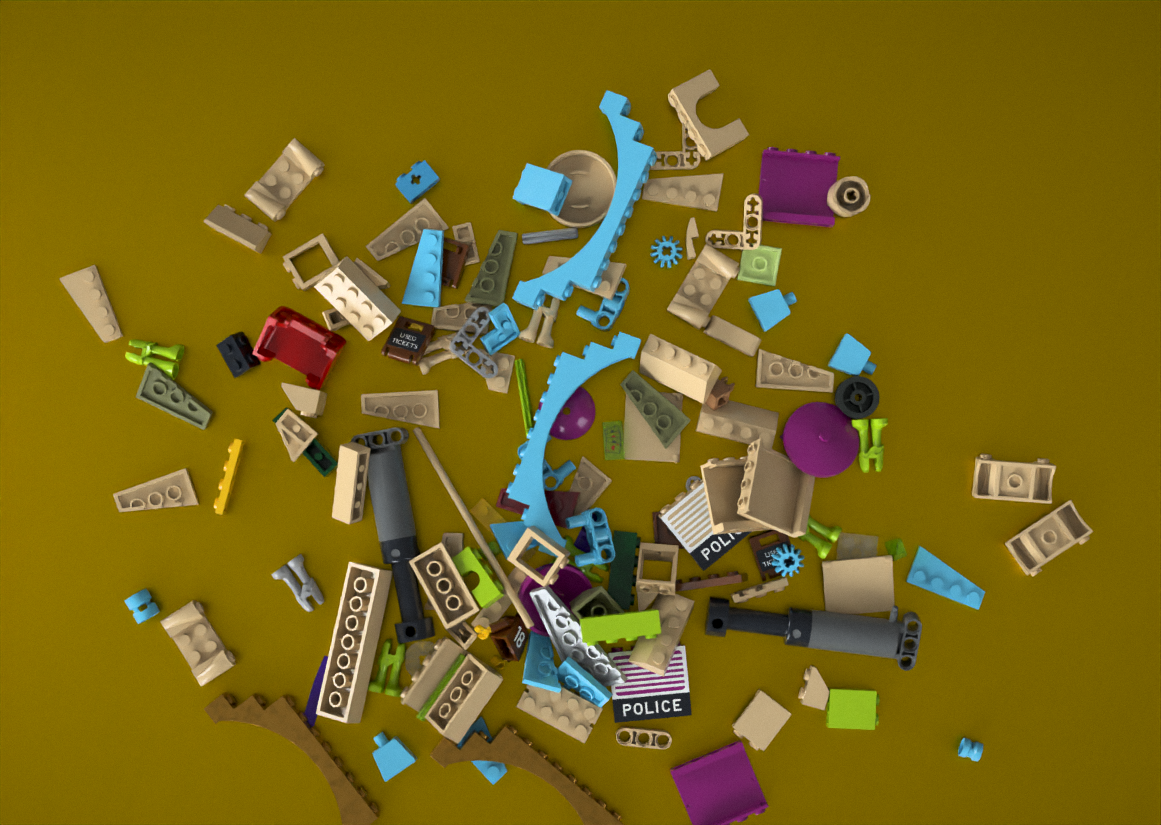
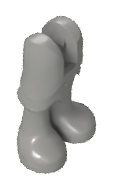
[271,554,325,612]

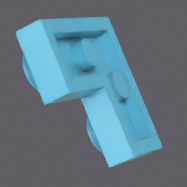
[480,303,520,356]

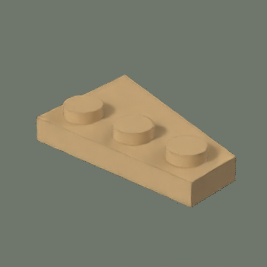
[431,302,492,336]
[569,456,612,516]
[730,577,789,604]

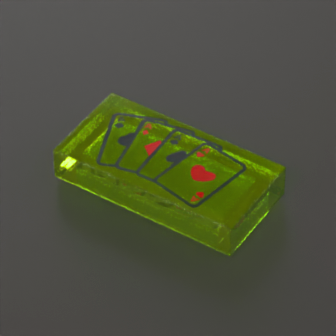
[602,421,625,460]

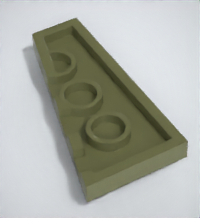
[465,230,518,307]
[136,362,213,430]
[620,370,691,449]

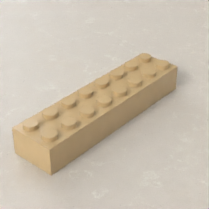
[316,562,393,723]

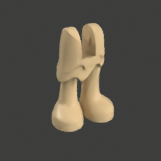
[518,293,560,348]
[419,332,470,375]

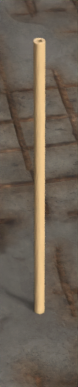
[413,427,534,629]

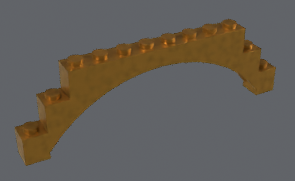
[204,692,380,825]
[430,724,624,825]

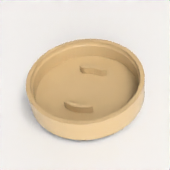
[546,150,617,228]

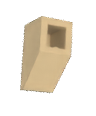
[798,665,829,710]

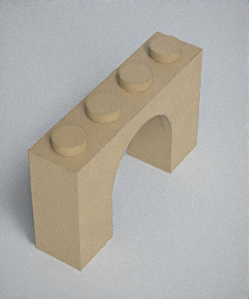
[668,69,749,161]

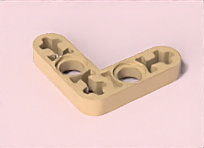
[650,116,700,170]
[705,193,763,250]

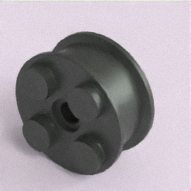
[835,376,880,419]

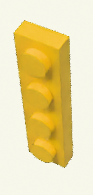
[214,438,245,515]
[469,498,537,563]

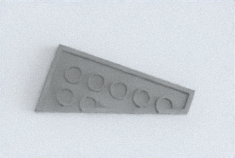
[529,586,628,693]

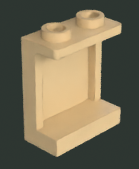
[732,689,792,751]

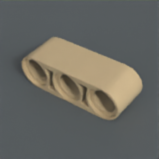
[704,315,762,357]
[616,726,672,749]

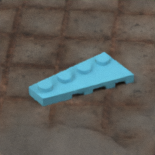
[402,229,444,307]
[905,546,985,610]

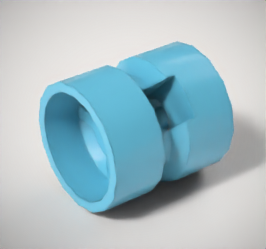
[125,588,160,624]

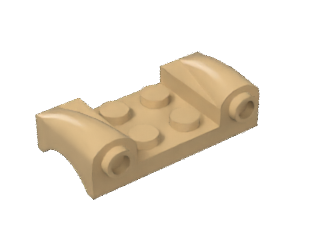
[244,138,325,222]
[666,244,740,330]
[972,454,1056,504]
[1005,500,1093,577]
[160,600,236,687]

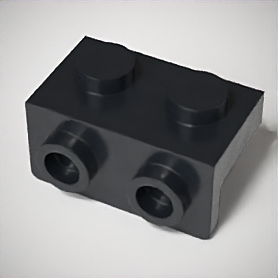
[216,332,261,378]

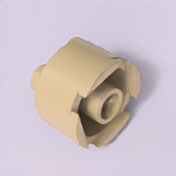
[827,176,871,217]

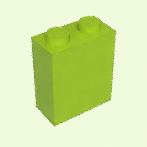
[826,687,880,730]

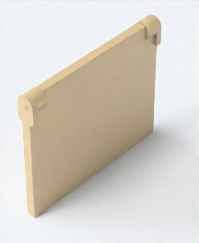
[622,392,683,463]
[822,555,895,614]

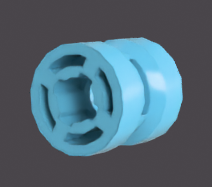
[958,737,983,762]

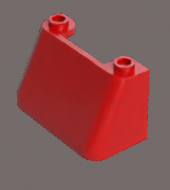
[252,306,346,391]

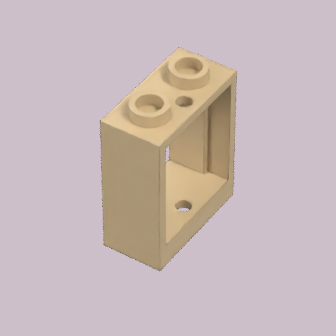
[283,233,340,291]
[507,525,570,587]
[636,542,679,595]

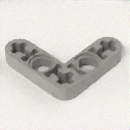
[449,307,498,378]

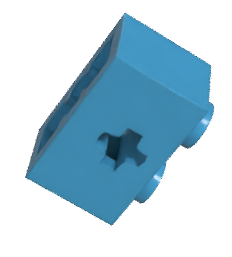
[395,160,440,204]

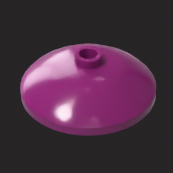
[538,386,595,440]

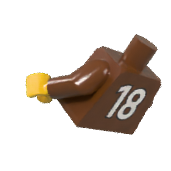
[474,613,529,670]

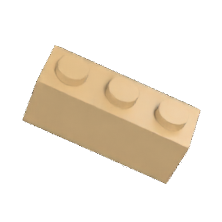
[204,204,272,254]
[281,382,328,418]

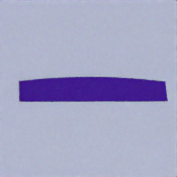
[305,656,328,727]

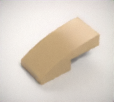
[686,217,699,260]
[452,222,480,266]

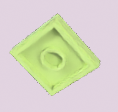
[737,243,782,287]

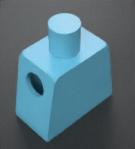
[748,289,797,332]
[827,333,877,376]
[372,732,418,782]

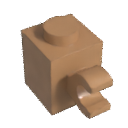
[705,377,735,411]

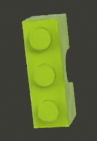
[452,547,505,609]

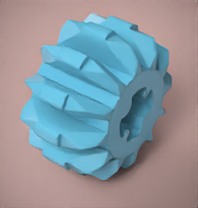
[650,236,683,268]
[771,544,804,577]

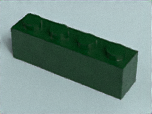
[272,407,338,477]
[608,530,641,610]

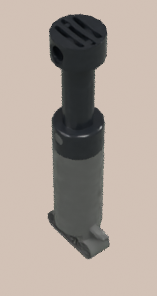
[351,427,436,643]
[705,596,922,671]

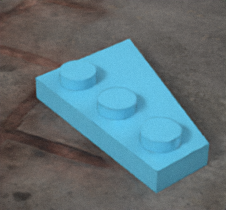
[490,521,545,560]
[522,631,561,693]
[557,656,613,708]
[458,716,507,785]

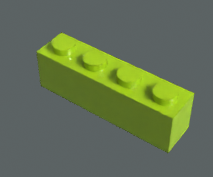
[579,609,661,646]

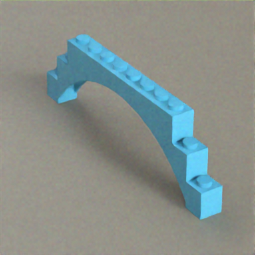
[512,90,657,310]
[506,332,641,558]

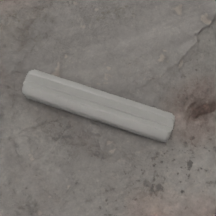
[522,228,578,244]

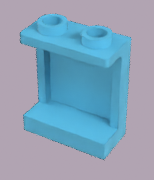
[513,163,573,216]

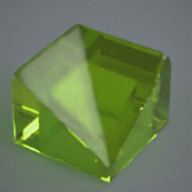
[885,537,908,561]
[478,540,502,561]

